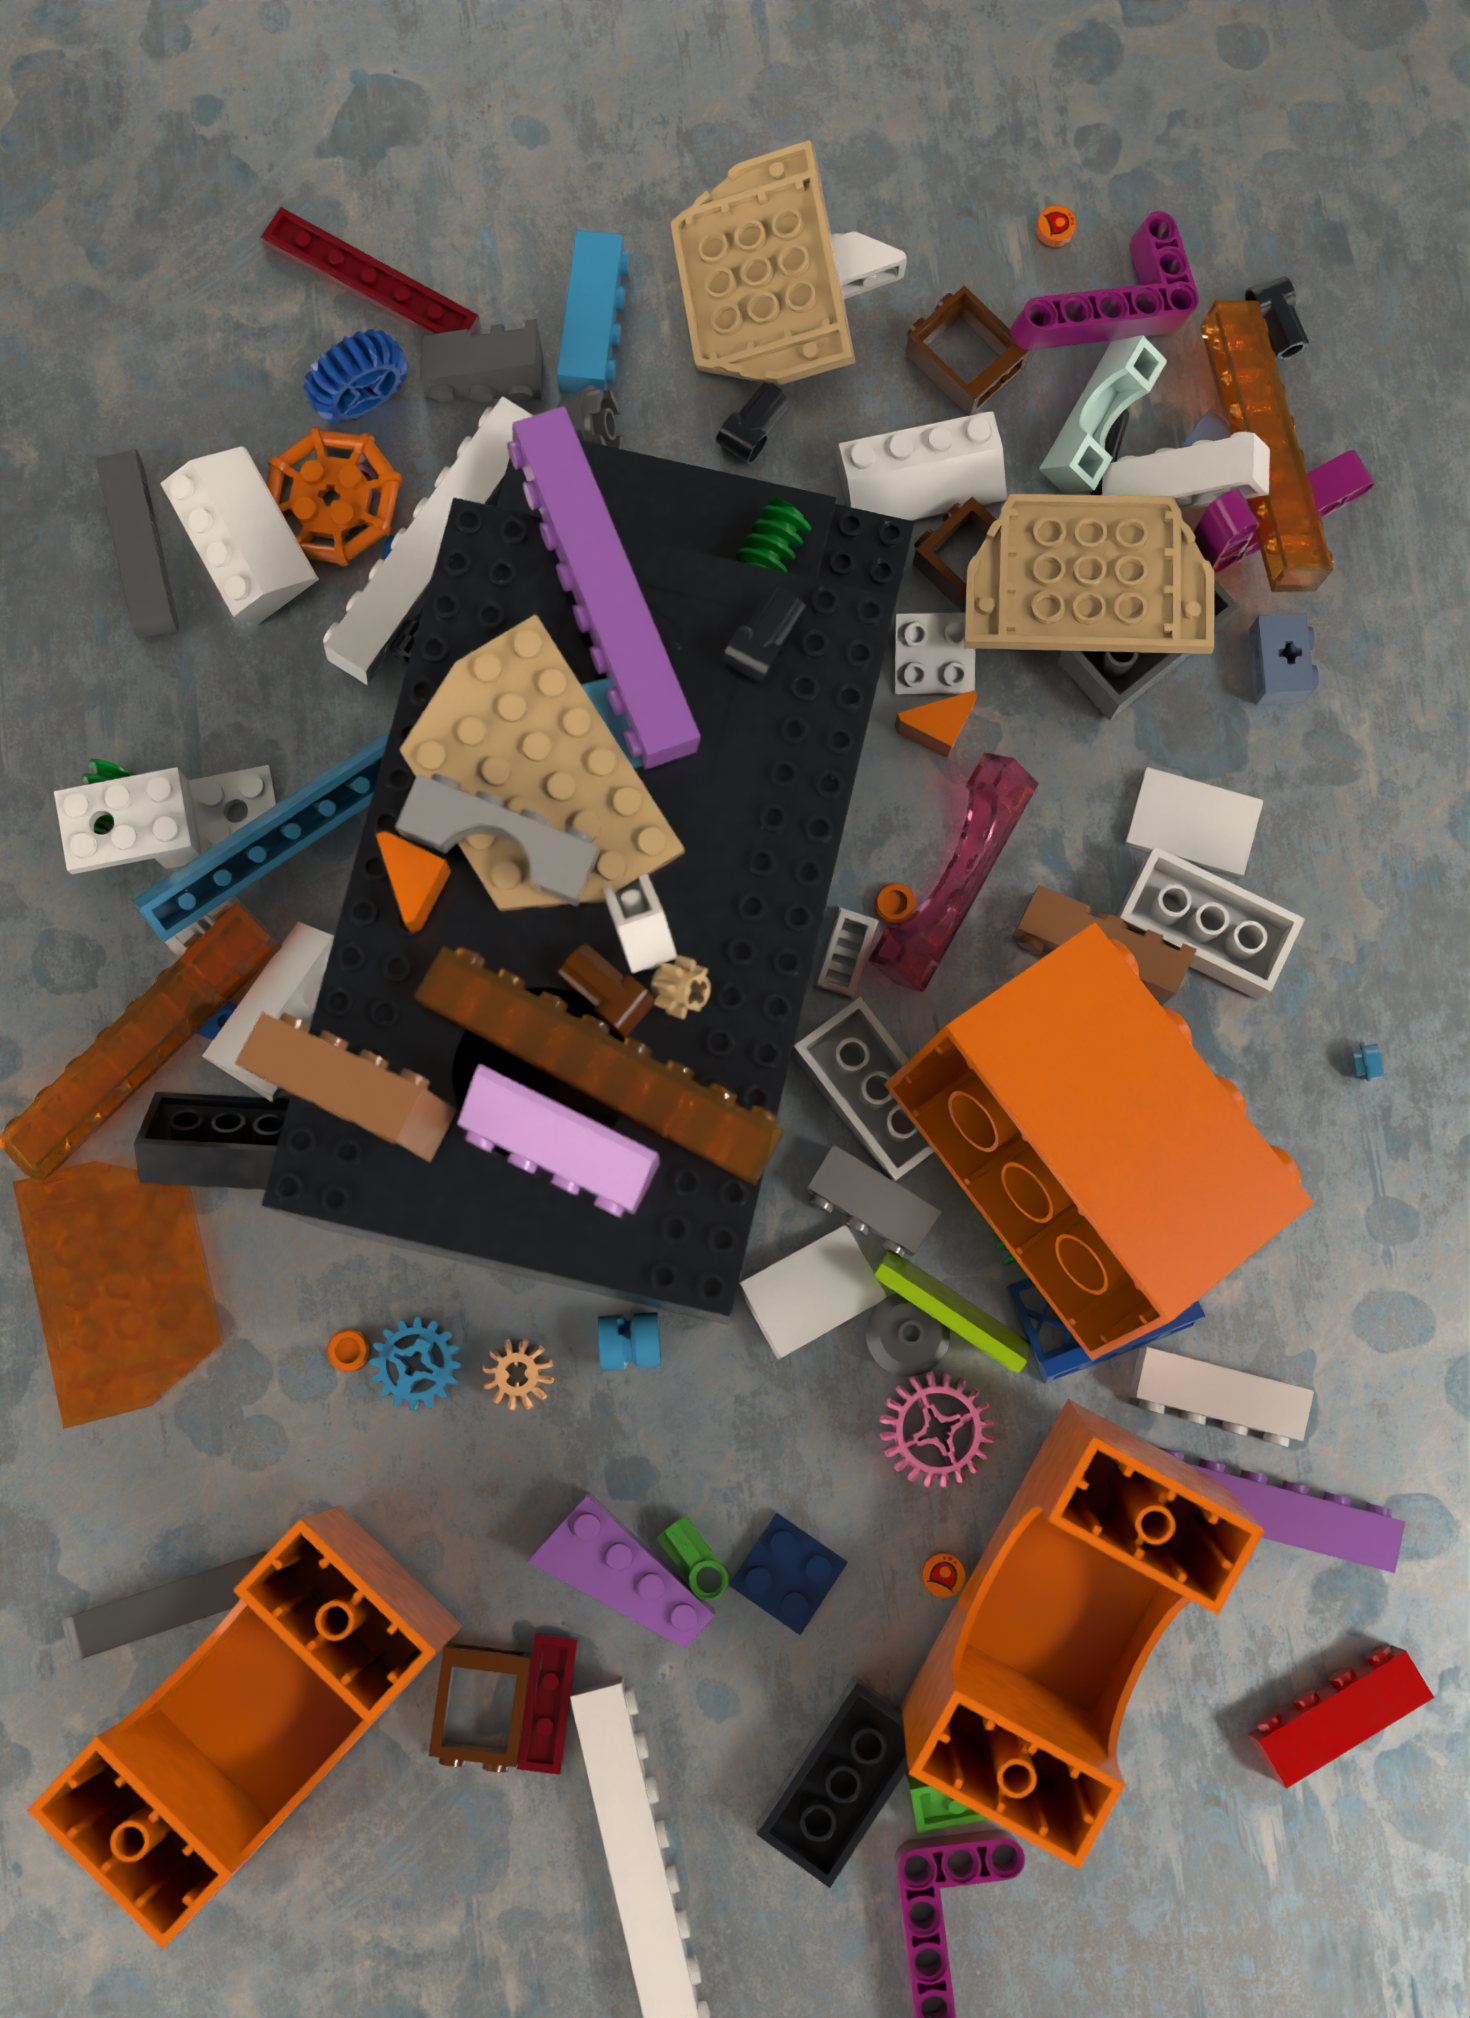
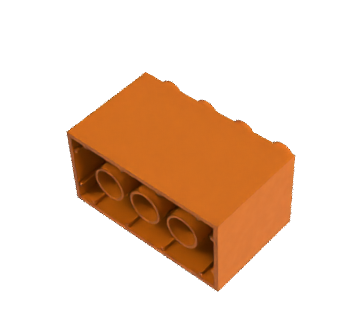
[884,922,1314,1360]

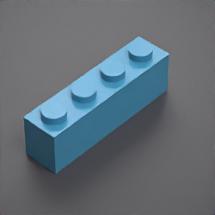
[557,230,631,394]

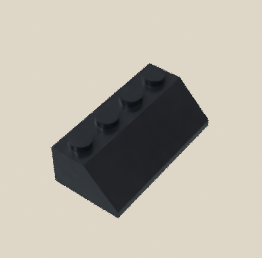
[134,1092,290,1190]

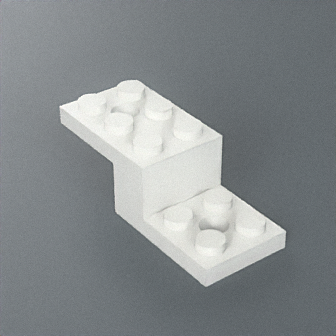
[54,765,278,874]

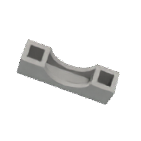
[396,773,599,907]

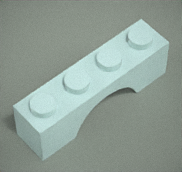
[1039,335,1167,494]

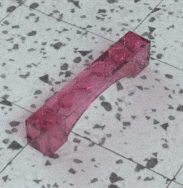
[868,752,1039,993]

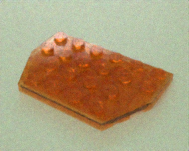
[13,1161,225,1429]

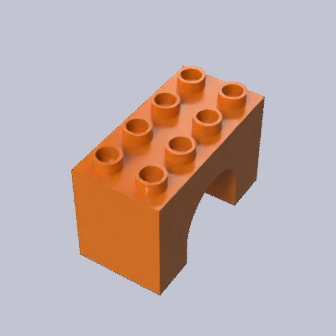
[901,1399,1265,1869]
[26,1505,463,1949]

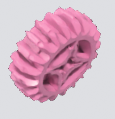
[879,1371,995,1488]

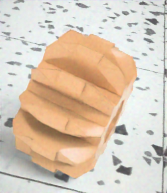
[482,1338,555,1411]

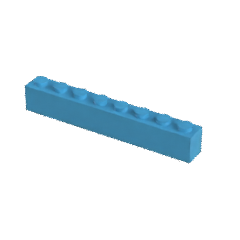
[132,730,390,942]

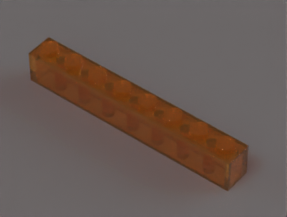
[1200,300,1334,592]
[0,902,283,1182]
[415,946,784,1186]

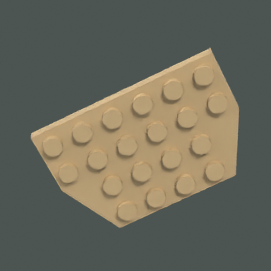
[670,140,856,385]
[964,494,1214,654]
[400,614,685,911]

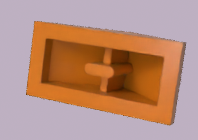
[895,690,977,758]
[376,831,451,933]

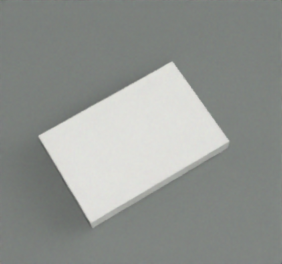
[1124,767,1264,879]
[738,1224,887,1359]

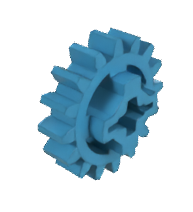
[369,1317,463,1410]

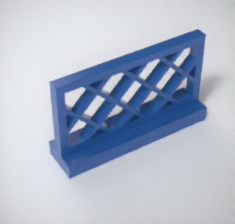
[1006,1278,1205,1384]

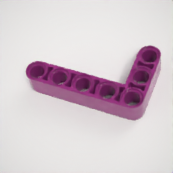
[1010,211,1199,350]
[1193,450,1375,574]
[894,1829,1025,2018]

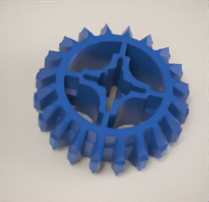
[303,329,409,424]

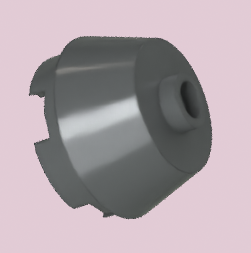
[556,385,624,449]
[866,1293,950,1377]

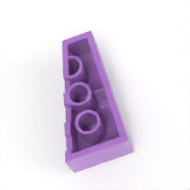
[527,1493,715,1649]

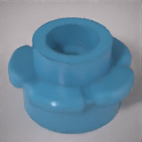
[1352,1042,1383,1082]

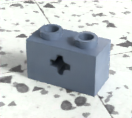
[1249,613,1319,705]

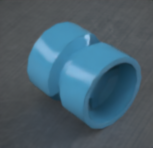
[598,1312,661,1371]

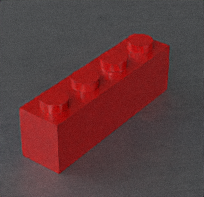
[1248,1644,1435,1789]

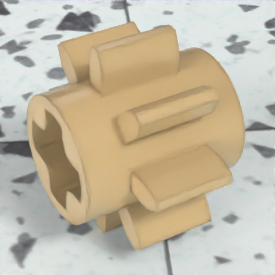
[651,955,710,1019]

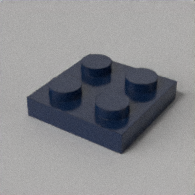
[729,1512,848,1635]

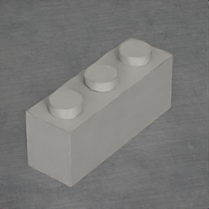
[806,1145,942,1258]

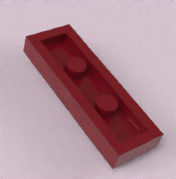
[517,1632,579,1775]

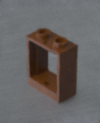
[905,285,1030,416]
[912,497,996,613]
[428,1642,532,1773]

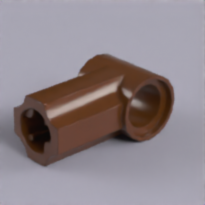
[558,943,655,1038]

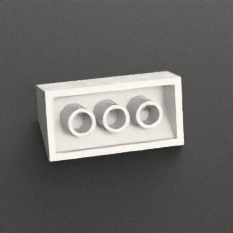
[836,411,1007,522]
[160,446,319,624]
[202,921,334,1102]

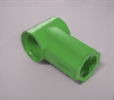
[656,1515,729,1600]

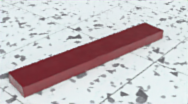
[260,207,480,336]

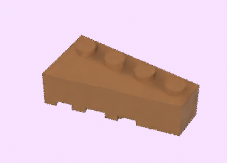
[1012,885,1197,1006]
[234,1012,457,1162]

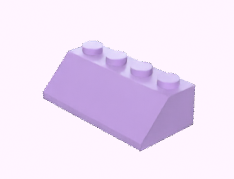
[458,1065,660,1217]

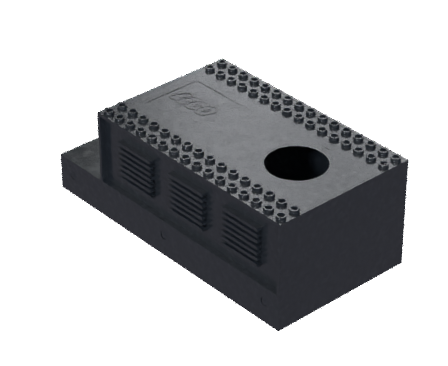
[261,440,915,1325]

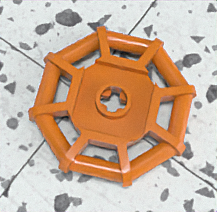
[266,426,403,567]

